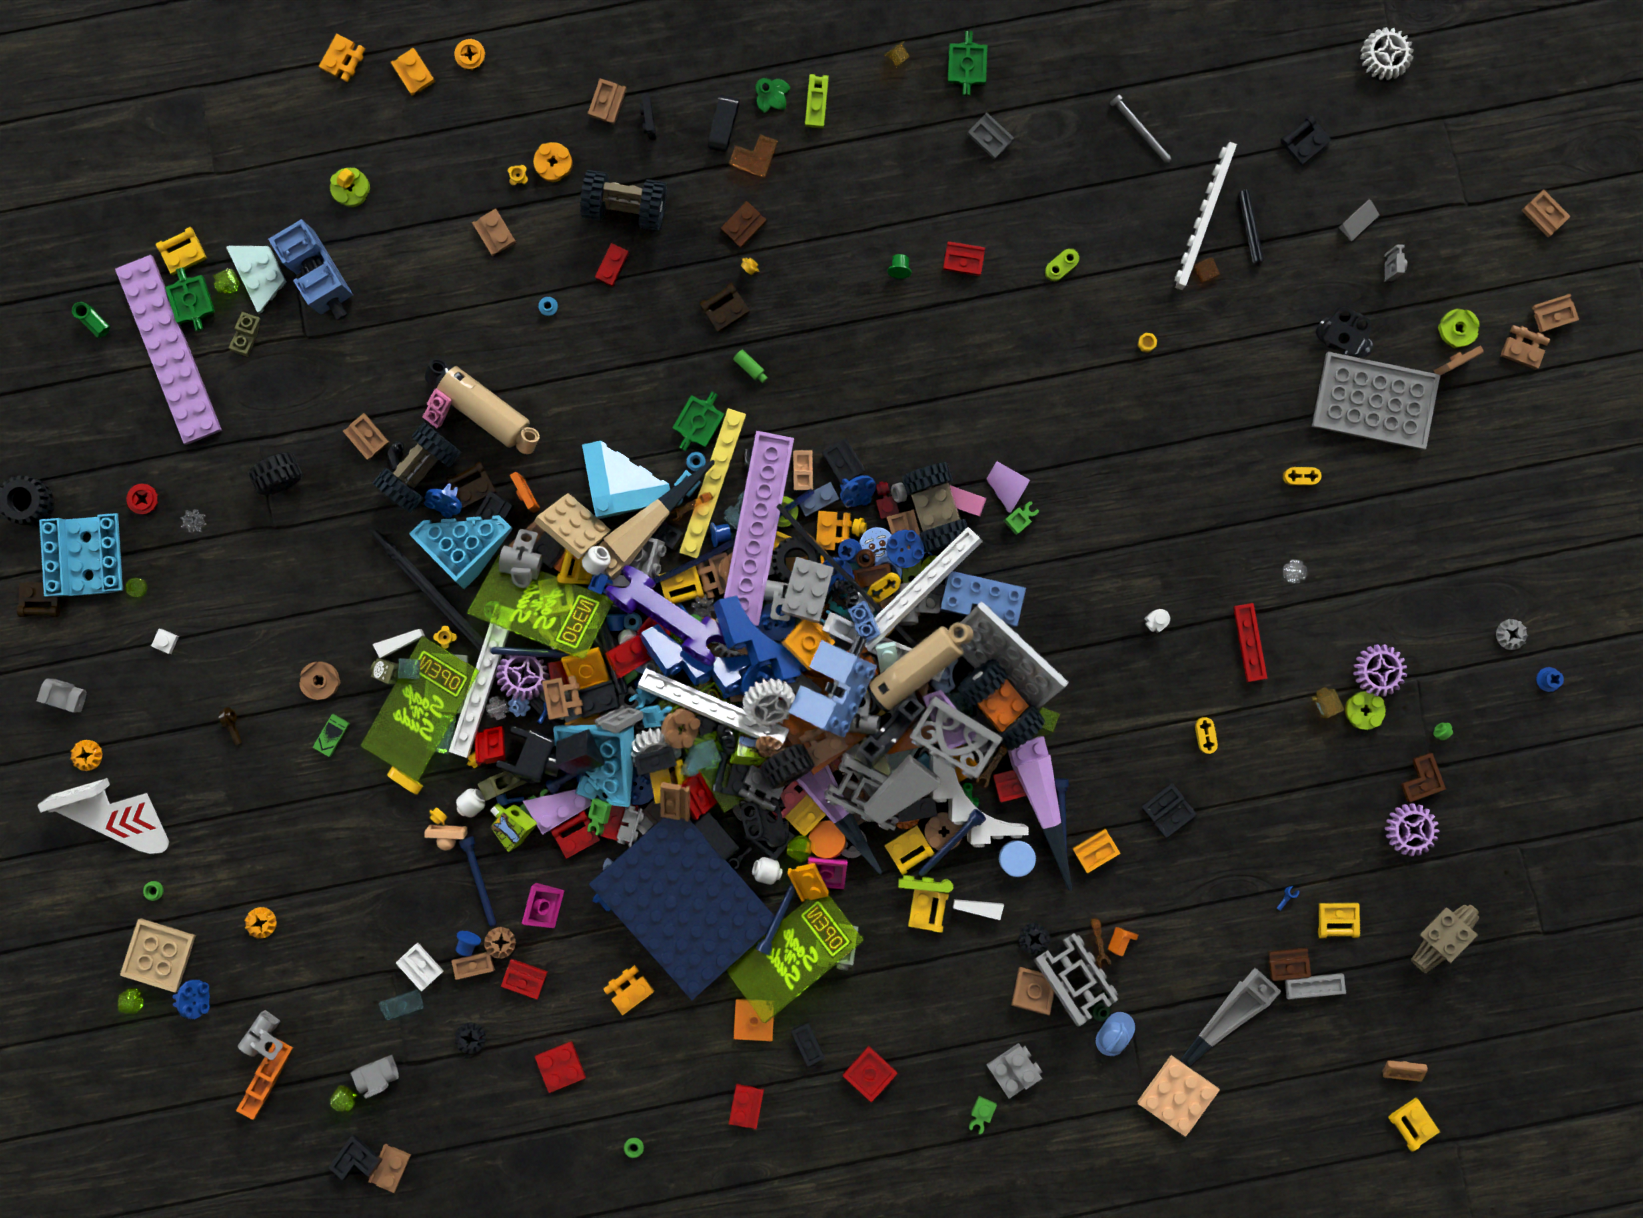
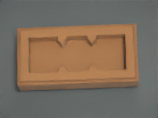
[1382,1061,1428,1081]

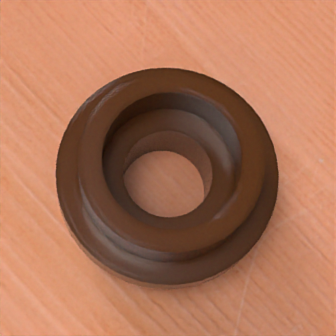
[856,549,875,568]

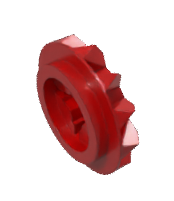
[127,484,158,514]

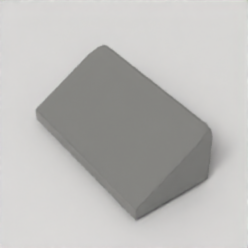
[1339,199,1379,241]

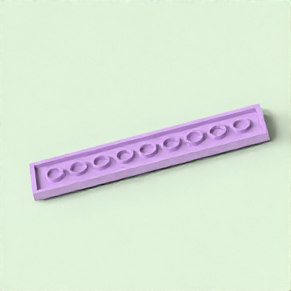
[115,255,222,445]
[724,431,794,627]

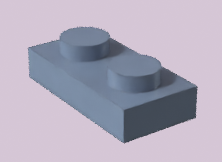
[797,482,839,517]

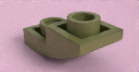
[229,312,261,357]

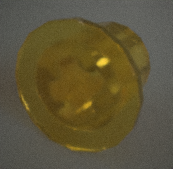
[884,41,910,66]

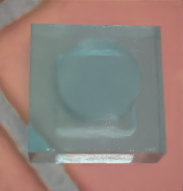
[398,659,420,679]

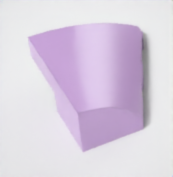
[986,461,1030,513]

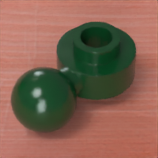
[1089,989,1110,1021]

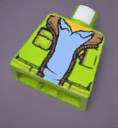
[730,729,770,766]
[490,803,538,852]

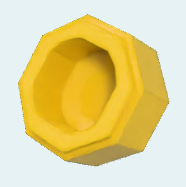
[336,168,355,189]
[1137,333,1157,352]

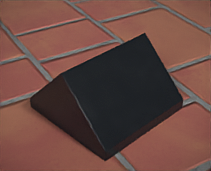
[555,729,605,776]

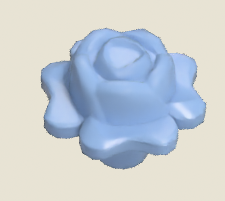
[508,695,530,717]

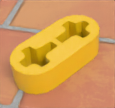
[1283,467,1321,486]
[867,573,901,602]
[1195,717,1218,754]
[387,766,423,794]

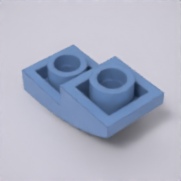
[848,600,881,643]

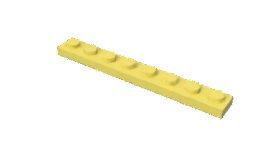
[679,408,746,559]

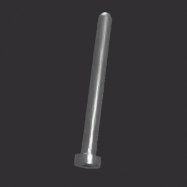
[1110,94,1171,163]

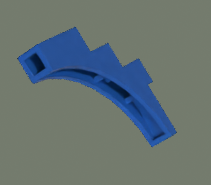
[713,595,809,685]
[641,624,752,695]

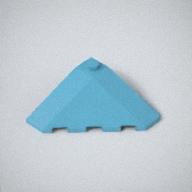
[582,441,670,519]
[409,516,513,589]
[553,725,635,807]

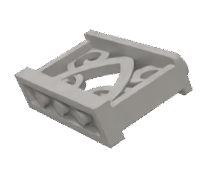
[910,696,1002,779]

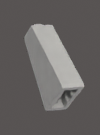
[864,754,941,824]

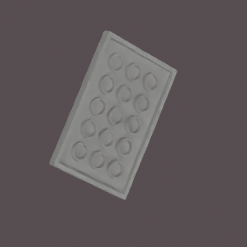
[1312,352,1440,450]
[958,601,1068,710]

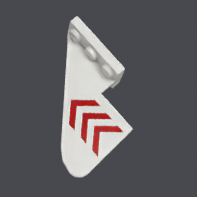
[38,778,169,854]

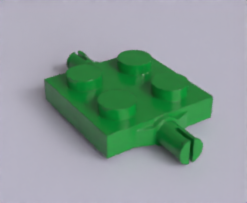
[948,31,987,97]
[165,268,215,331]
[673,391,725,451]

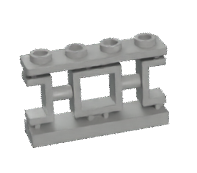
[824,752,899,830]
[1033,933,1118,1026]

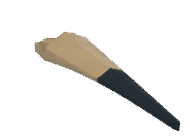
[598,460,715,580]

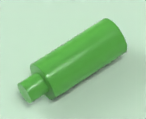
[733,349,768,383]

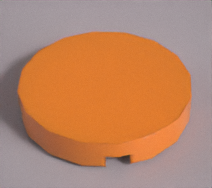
[808,820,847,859]

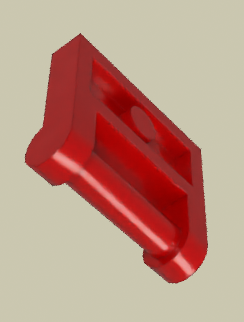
[550,810,601,859]

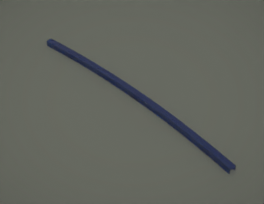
[653,489,815,584]

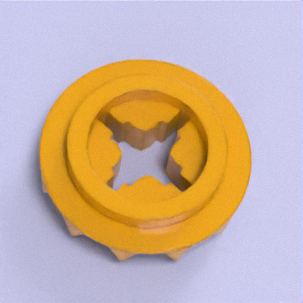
[455,39,485,70]
[70,740,102,771]
[244,907,276,939]

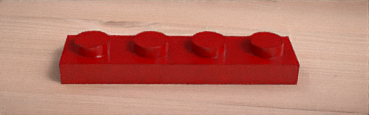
[1233,603,1267,682]

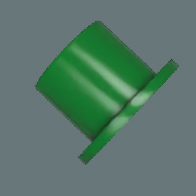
[887,254,912,279]

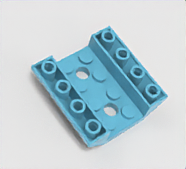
[39,513,123,597]

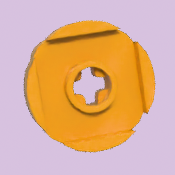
[534,142,572,182]

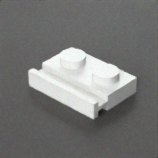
[396,943,443,991]

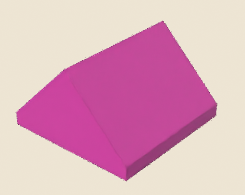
[808,856,847,889]
[522,883,564,928]

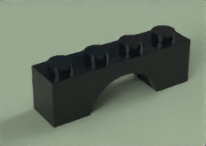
[856,695,925,770]

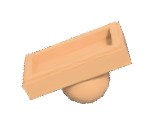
[425,825,467,851]

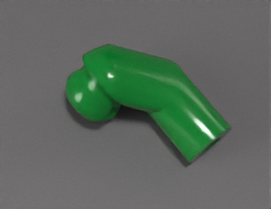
[963,783,979,808]

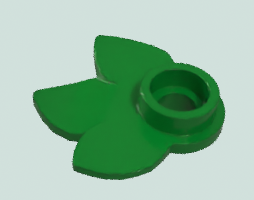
[755,78,790,113]

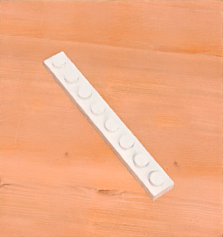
[1174,142,1237,290]
[856,527,983,650]
[449,605,515,758]
[638,668,789,744]

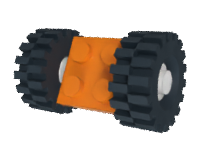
[958,659,1045,750]

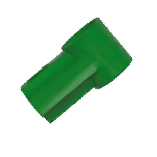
[72,302,111,339]

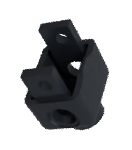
[496,726,561,785]

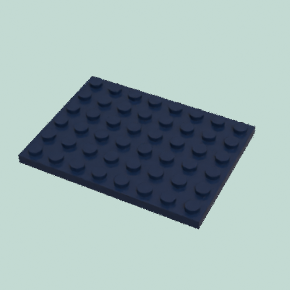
[589,817,775,1000]

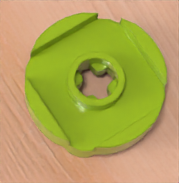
[330,168,370,207]
[1438,309,1479,348]
[1345,691,1386,730]

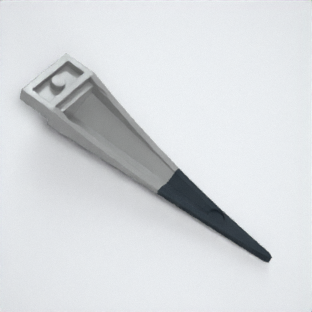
[1179,968,1281,1067]

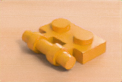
[319,34,365,82]
[816,511,852,551]
[603,965,654,1015]

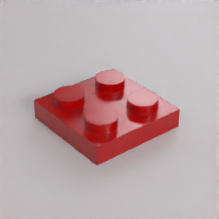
[535,1041,586,1093]
[843,1046,898,1102]

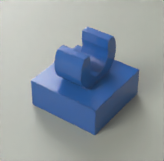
[588,573,613,594]

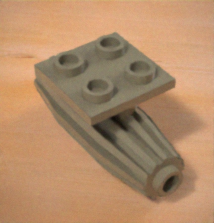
[1411,905,1479,973]

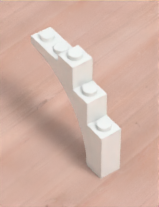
[822,612,945,682]
[929,750,1028,847]

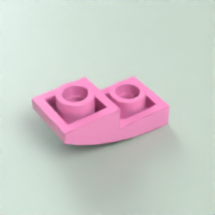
[422,388,452,428]
[950,485,987,516]

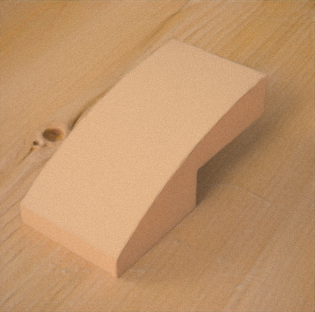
[793,450,813,490]

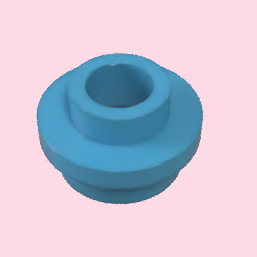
[539,297,558,316]
[687,452,706,471]
[623,612,642,631]

